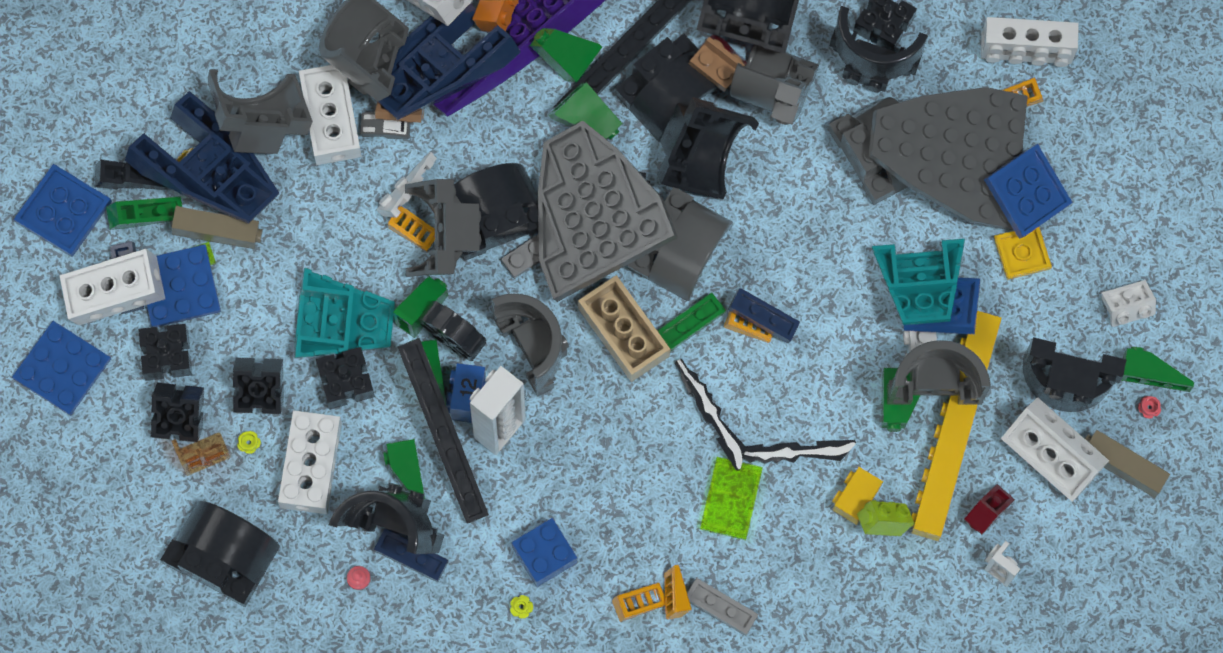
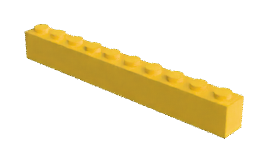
[911,311,1002,542]

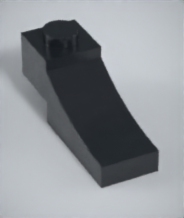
[95,159,169,190]

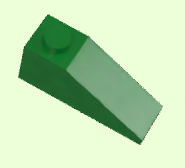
[106,196,182,230]
[1121,347,1194,392]
[383,439,425,498]

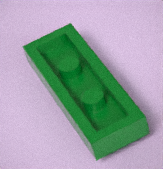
[658,293,726,352]

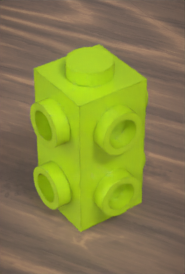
[857,500,914,536]

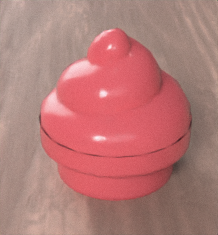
[347,566,371,590]

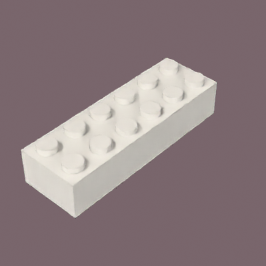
[470,366,526,455]

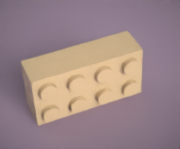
[578,275,670,382]

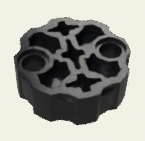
[419,301,487,361]

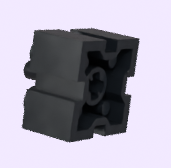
[853,0,917,51]
[138,324,193,381]
[316,347,375,410]
[233,357,284,414]
[151,382,204,442]

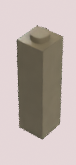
[172,206,263,249]
[1085,430,1170,498]

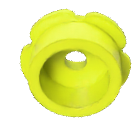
[237,431,261,454]
[510,595,533,619]

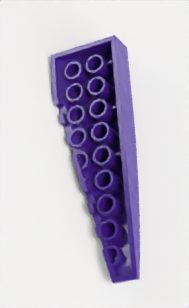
[434,0,606,117]

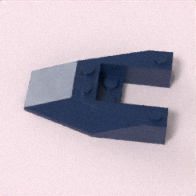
[377,3,521,120]
[125,91,279,224]

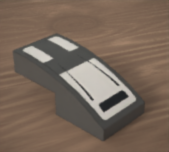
[360,112,411,139]

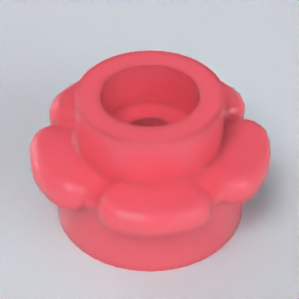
[1138,396,1161,419]

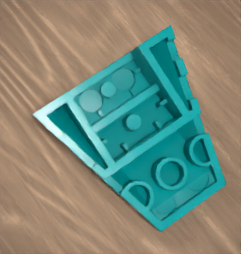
[872,238,965,325]
[294,268,395,358]

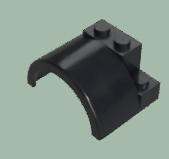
[696,0,799,53]
[829,6,928,93]
[615,33,723,142]
[657,97,759,199]
[454,163,539,261]
[1023,337,1127,412]
[329,483,444,554]
[160,501,280,607]

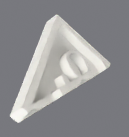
[376,152,437,218]

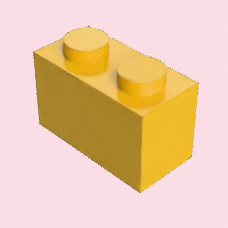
[832,467,883,525]

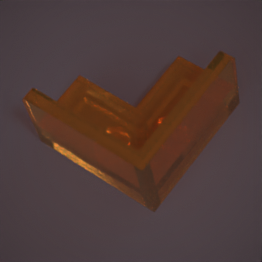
[171,433,231,476]

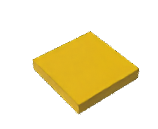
[994,227,1052,280]

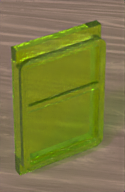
[700,457,763,540]

